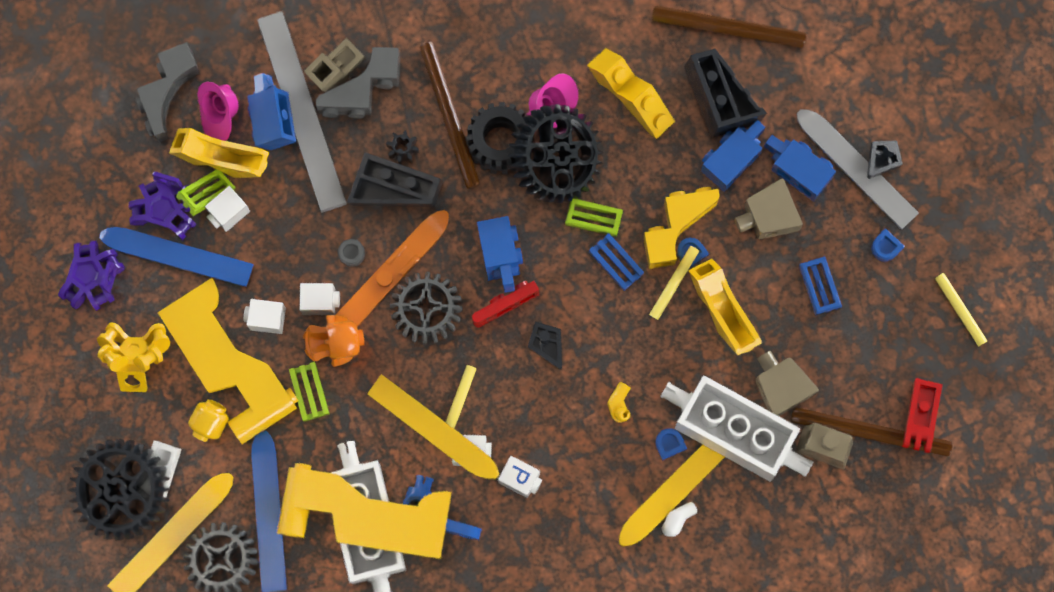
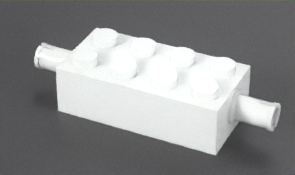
[661,375,813,482]
[331,441,406,592]

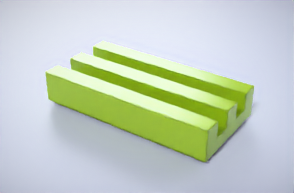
[176,169,235,216]
[565,198,623,237]
[289,362,330,422]

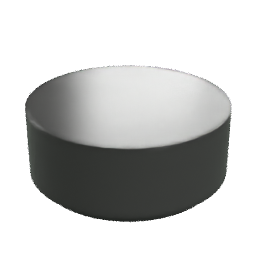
[338,239,365,267]

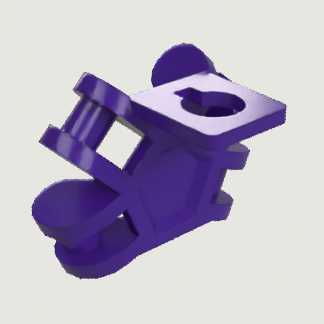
[128,171,199,240]
[58,241,125,311]

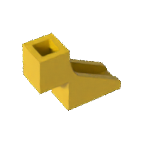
[587,48,675,139]
[169,128,269,178]
[644,187,720,269]
[688,259,762,355]

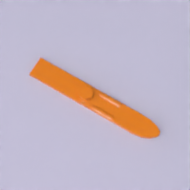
[336,210,449,327]

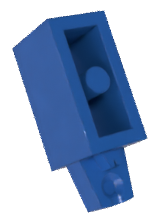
[247,73,296,151]
[701,120,765,192]
[764,135,836,202]
[477,216,523,293]

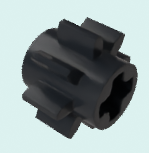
[386,130,419,165]

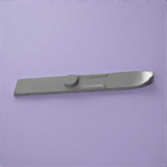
[796,110,919,230]

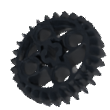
[508,104,604,203]
[68,439,171,541]

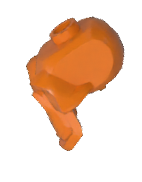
[303,315,364,367]

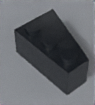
[684,49,767,138]
[347,152,443,207]

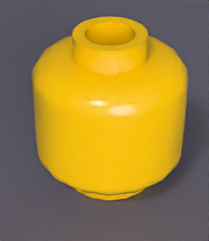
[188,399,229,442]

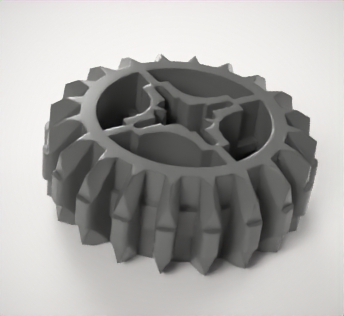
[390,271,463,344]
[183,522,258,592]

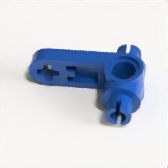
[402,475,482,540]

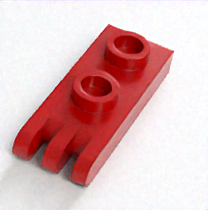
[472,281,539,328]
[902,378,943,454]

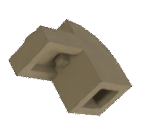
[304,38,366,92]

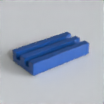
[589,233,644,291]
[799,256,842,316]

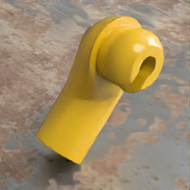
[607,382,631,422]

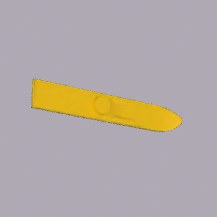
[368,374,499,479]
[619,445,725,547]
[107,473,234,592]

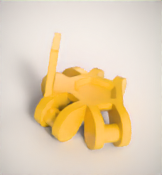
[97,322,170,392]

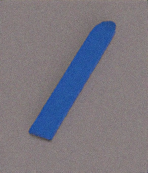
[99,227,254,287]
[251,430,287,592]

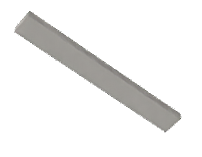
[257,11,347,213]

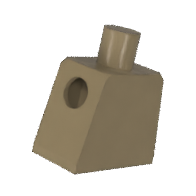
[734,178,803,239]
[755,350,819,417]
[795,423,853,470]

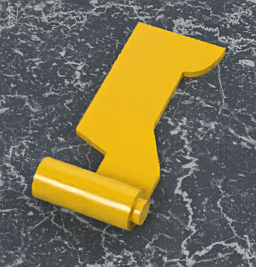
[277,463,451,559]

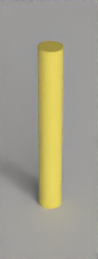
[649,246,699,320]
[935,273,987,347]
[446,365,476,429]

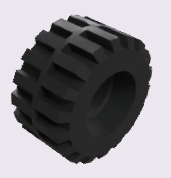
[467,102,534,175]

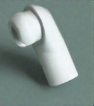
[662,502,697,537]

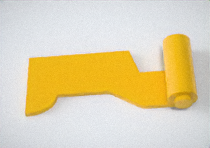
[158,278,299,444]

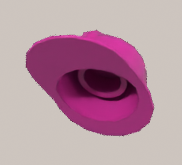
[527,74,578,128]
[197,81,239,141]

